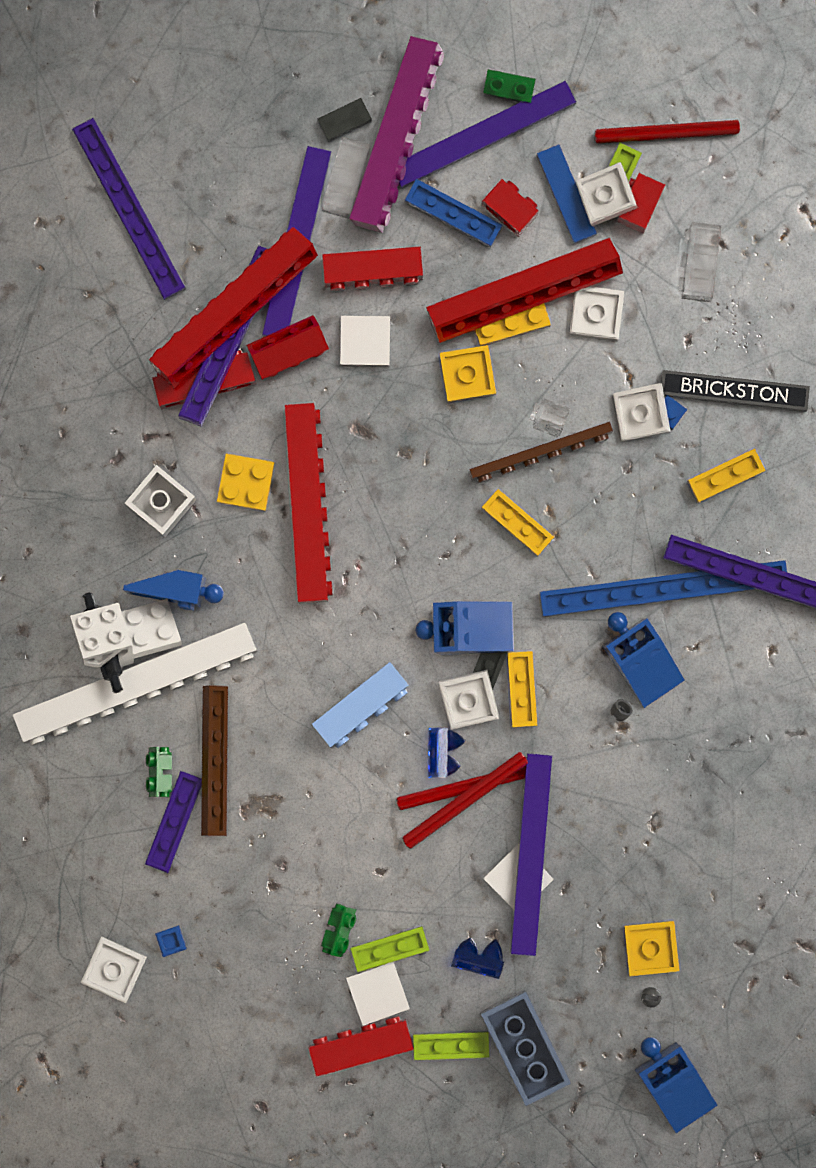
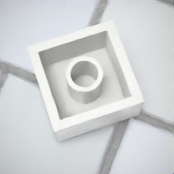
[125,465,197,537]

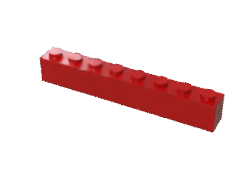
[149,227,318,388]
[426,238,623,343]
[285,403,333,604]

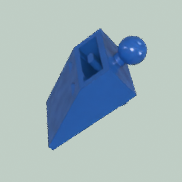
[123,570,224,611]
[415,601,514,656]
[602,612,685,708]
[635,1037,718,1133]

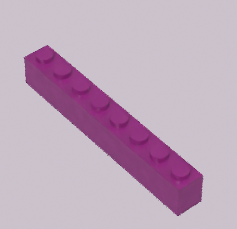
[349,36,444,233]

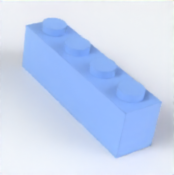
[312,662,409,748]

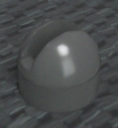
[610,699,633,721]
[641,987,661,1008]

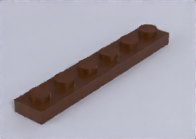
[469,422,613,483]
[201,685,228,836]

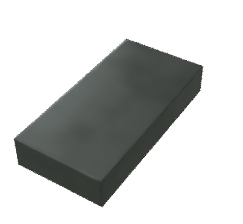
[317,98,372,142]

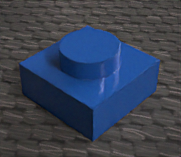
[665,395,687,430]

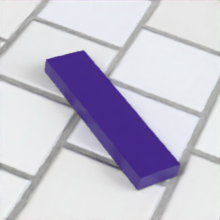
[145,771,202,873]

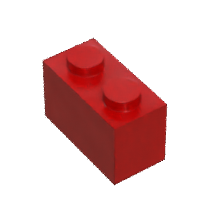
[617,173,666,234]
[482,179,539,237]

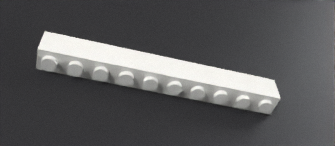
[13,623,257,746]

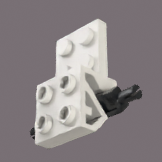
[70,592,182,693]

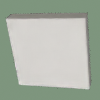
[575,162,638,226]
[569,287,625,341]
[340,316,390,366]
[613,383,671,442]
[438,670,499,730]
[483,843,554,910]
[80,937,147,1003]
[346,962,410,1026]

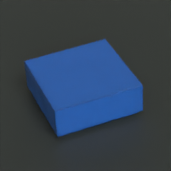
[155,925,187,957]

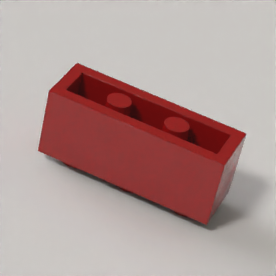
[246,315,329,379]

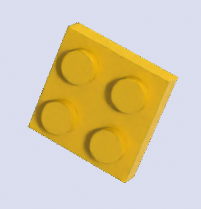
[439,345,496,403]
[217,453,275,511]
[624,921,679,976]

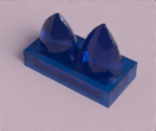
[428,727,466,778]
[451,938,504,979]

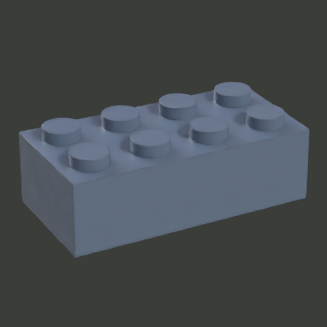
[480,990,571,1106]

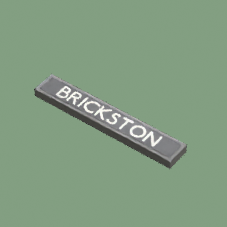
[661,370,810,411]

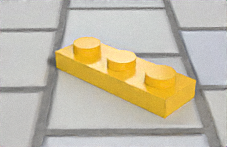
[475,304,551,346]
[687,448,766,503]
[482,489,554,556]
[507,651,537,728]

